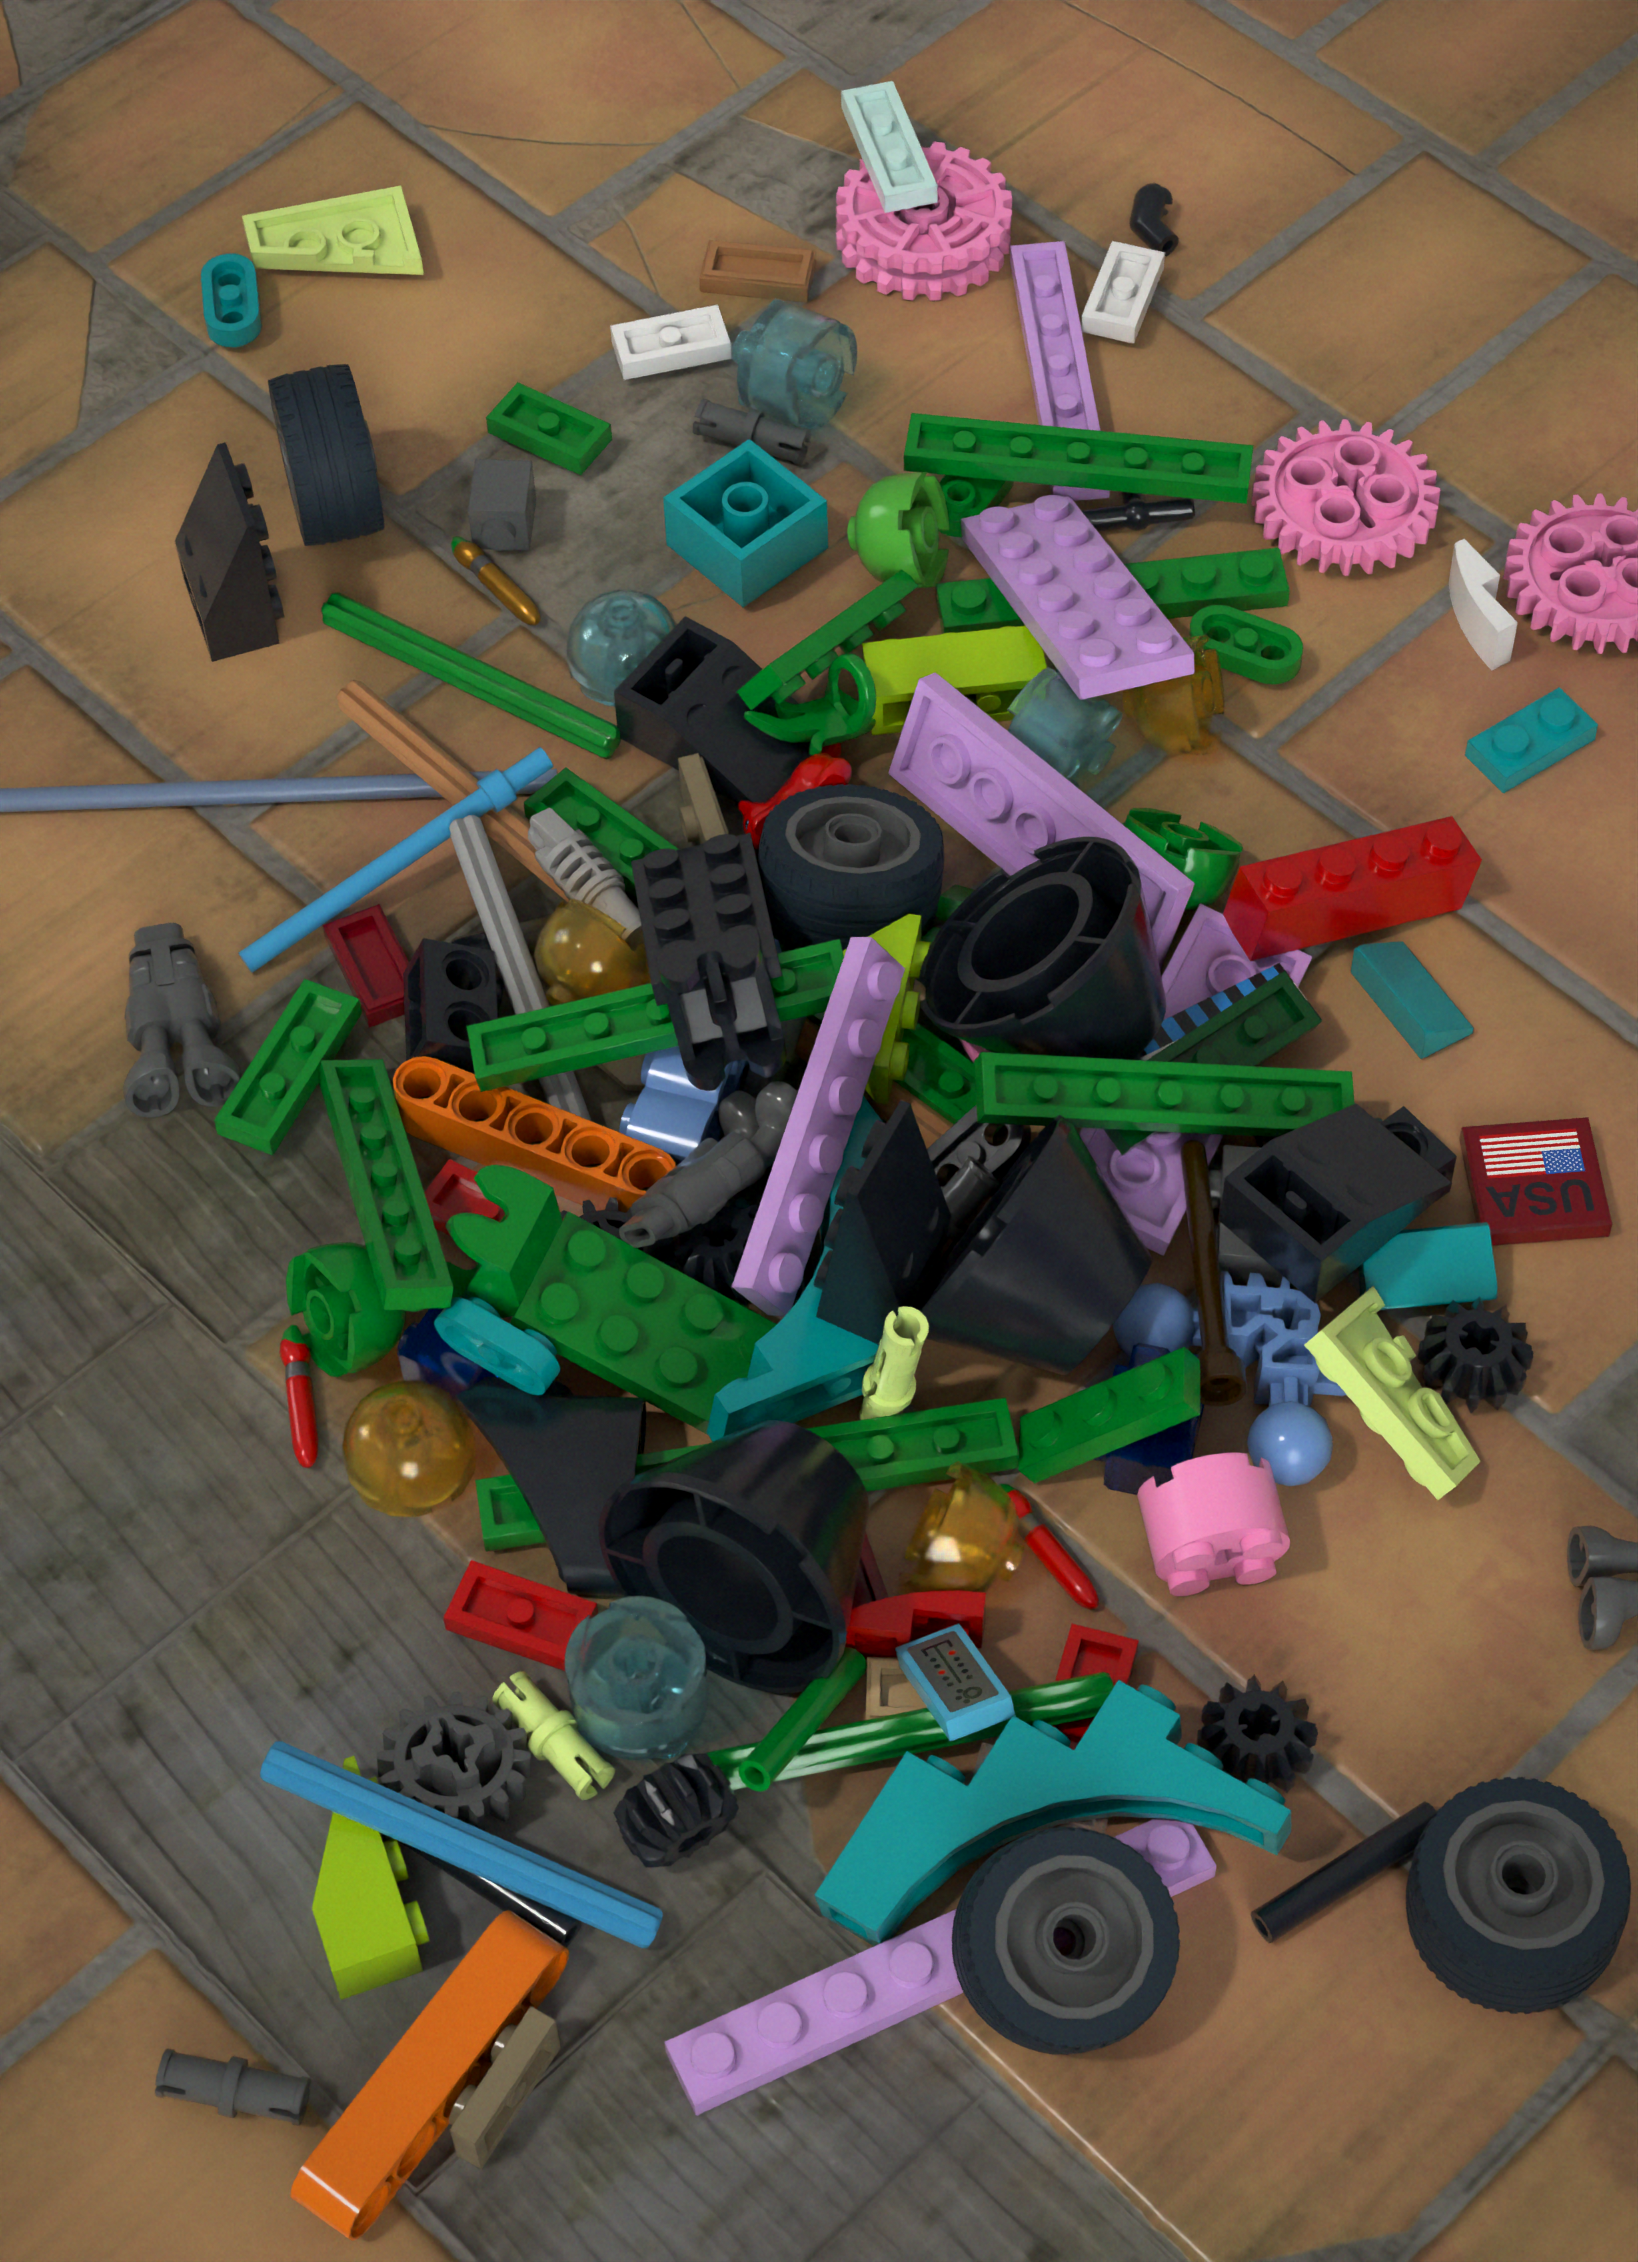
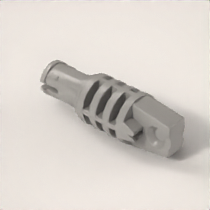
[528,808,645,952]

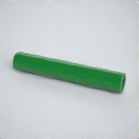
[739,1647,867,1791]

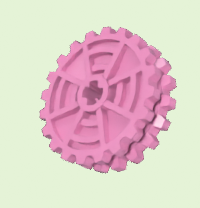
[836,141,1012,301]

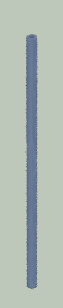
[0,769,558,812]

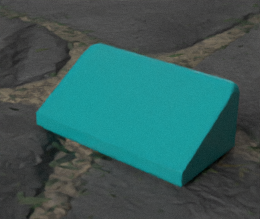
[1351,941,1474,1059]
[1359,1222,1498,1310]

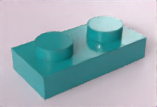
[1465,687,1598,794]

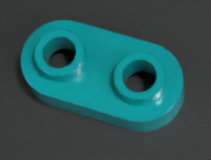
[201,253,262,347]
[434,1297,560,1395]

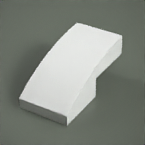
[1448,539,1518,671]

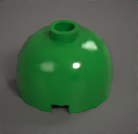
[1123,808,1243,911]
[286,1242,406,1377]

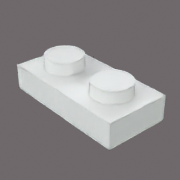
[1081,241,1165,344]
[610,305,732,380]

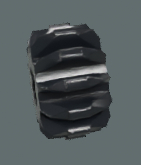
[674,1196,760,1306]
[1417,1296,1533,1414]
[1196,1674,1318,1793]
[613,1753,739,1868]

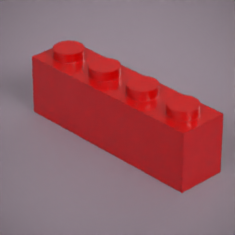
[1223,816,1482,961]

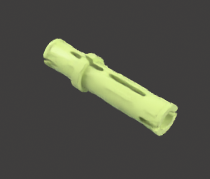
[859,1306,929,1420]

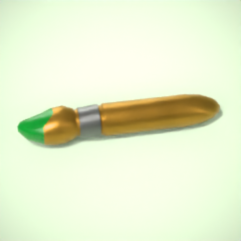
[451,536,541,626]

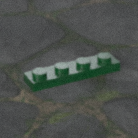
[1104,971,1322,1156]

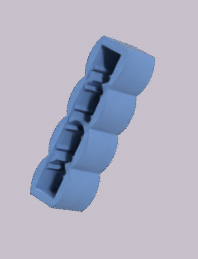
[619,939,782,1166]

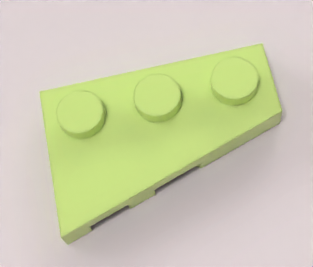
[242,185,424,275]
[1304,1286,1481,1500]

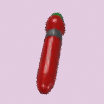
[279,1325,319,1468]
[993,1483,1099,1609]

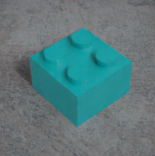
[663,439,828,608]

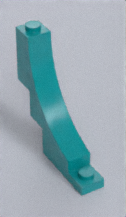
[706,1096,882,1442]

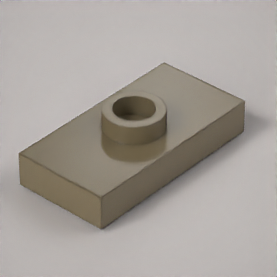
[678,753,728,845]

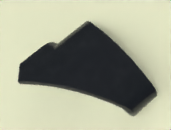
[456,1376,646,1596]

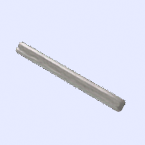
[449,815,591,1120]

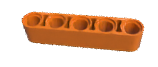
[393,1056,676,1213]
[290,1910,569,2241]

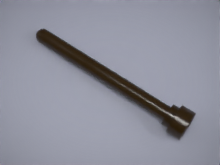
[1180,1139,1247,1407]

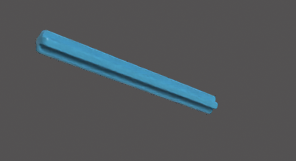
[260,1741,663,1948]

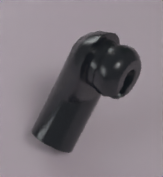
[1129,183,1178,257]

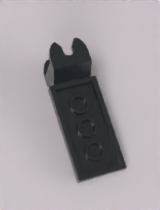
[631,833,787,1091]

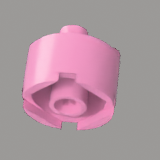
[1137,1452,1290,1596]

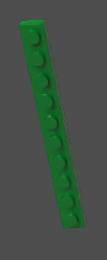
[524,767,1004,1136]

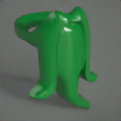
[744,653,876,755]

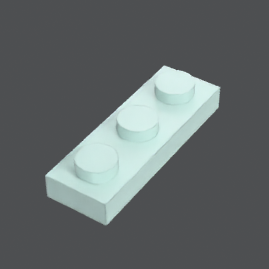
[841,81,938,213]

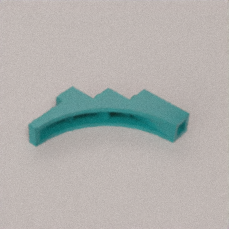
[815,1680,1291,1946]

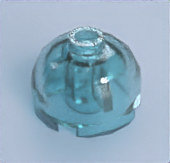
[566,589,677,706]

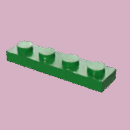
[736,570,918,710]

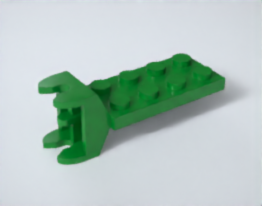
[445,1165,777,1435]

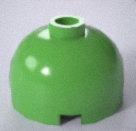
[847,472,949,588]

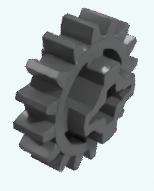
[377,1692,531,1831]

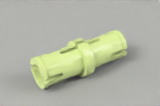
[492,1671,615,1800]

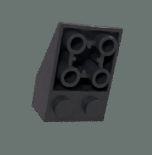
[175,442,284,662]
[614,616,812,804]
[814,1100,952,1345]
[1219,1104,1452,1303]

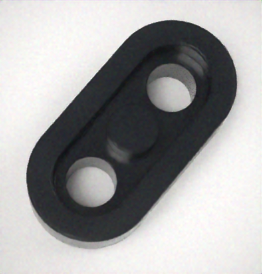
[927,1106,1031,1189]

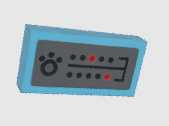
[895,1624,1015,1741]

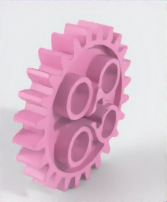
[1251,419,1440,576]
[1503,493,1638,654]

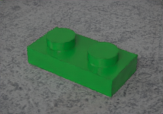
[486,382,612,475]

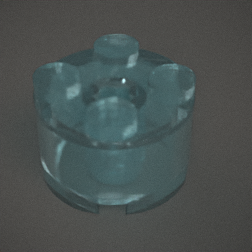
[732,299,857,430]
[1007,667,1123,788]
[565,1596,709,1760]

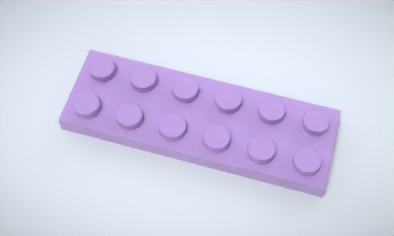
[961,495,1195,700]
[888,672,1195,970]
[1079,904,1312,1256]

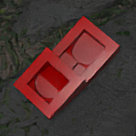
[845,1591,986,1659]

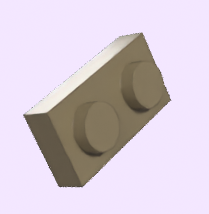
[449,2006,561,2170]

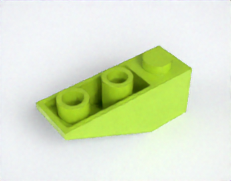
[312,1755,430,2000]

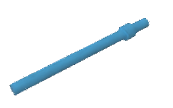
[238,747,554,973]

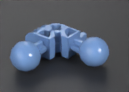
[1113,1271,1347,1486]

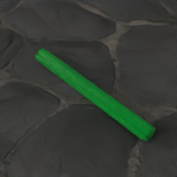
[321,592,621,758]
[707,1672,1114,1790]

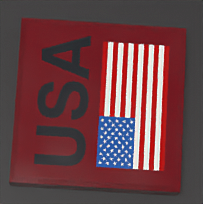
[1459,1117,1613,1246]

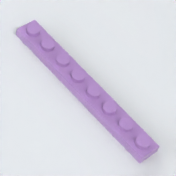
[665,1818,1216,2116]

